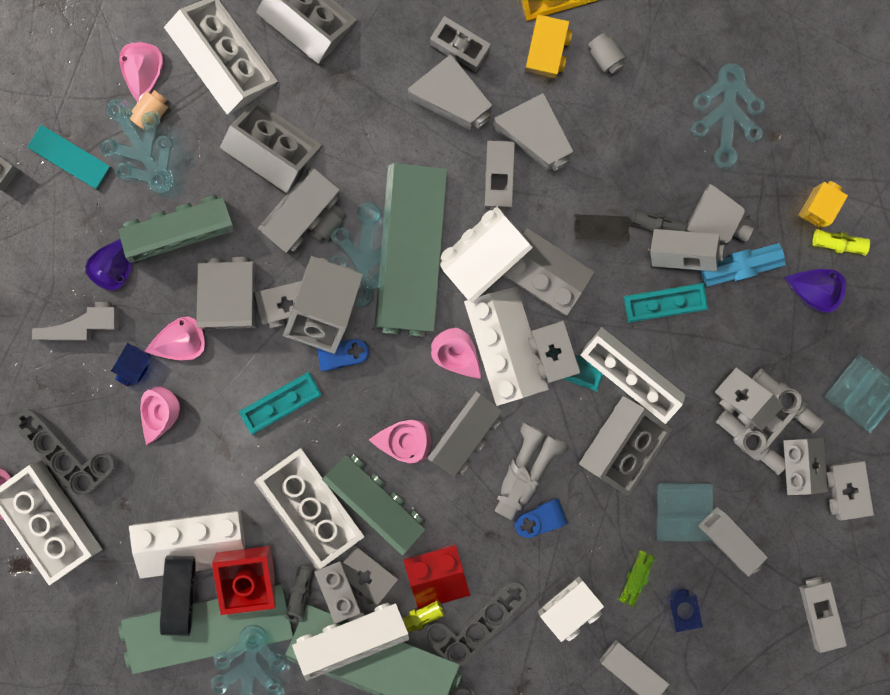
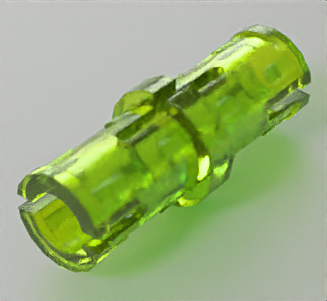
[619,550,656,607]

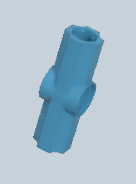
[701,243,786,287]

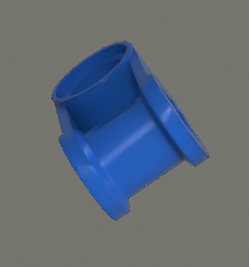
[317,339,370,372]
[514,498,569,538]

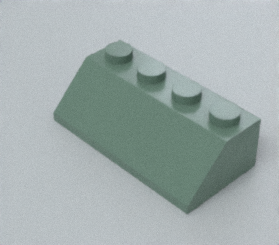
[118,195,234,263]
[322,454,426,556]

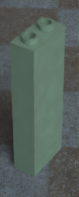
[375,163,447,337]
[118,582,295,674]
[285,605,463,695]

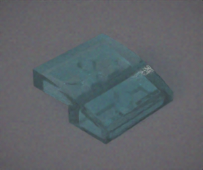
[825,354,890,433]
[656,483,713,541]

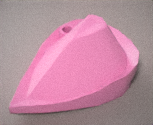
[119,42,164,103]
[145,317,205,361]
[431,328,481,379]
[140,386,180,445]
[369,420,432,463]

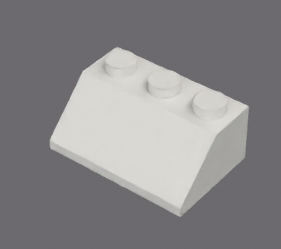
[439,206,533,303]

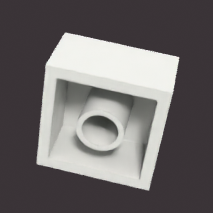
[538,577,604,642]

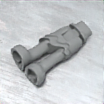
[495,422,569,521]

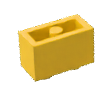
[525,14,573,79]
[798,181,848,229]

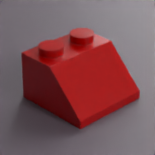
[403,543,471,610]
[212,546,276,615]

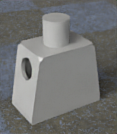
[685,184,754,246]

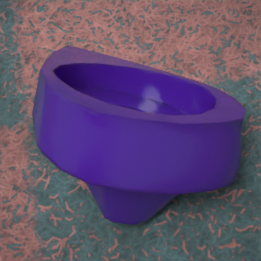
[85,239,132,291]
[784,269,846,313]

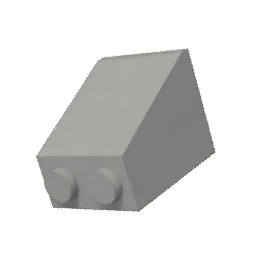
[408,54,492,130]
[493,93,573,172]
[283,256,363,354]
[196,257,257,330]

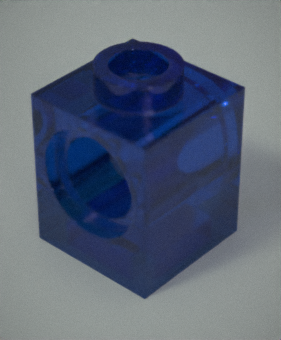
[111,343,155,387]
[667,589,703,632]

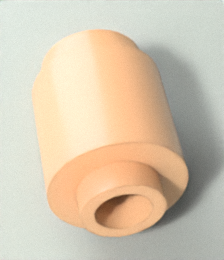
[129,90,168,131]

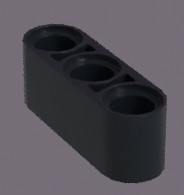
[160,555,196,636]

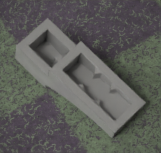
[32,302,119,341]

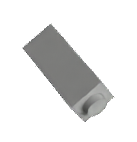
[484,141,515,214]
[650,229,725,271]
[698,507,768,577]
[799,577,847,653]
[599,639,670,695]

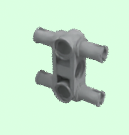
[716,368,824,475]

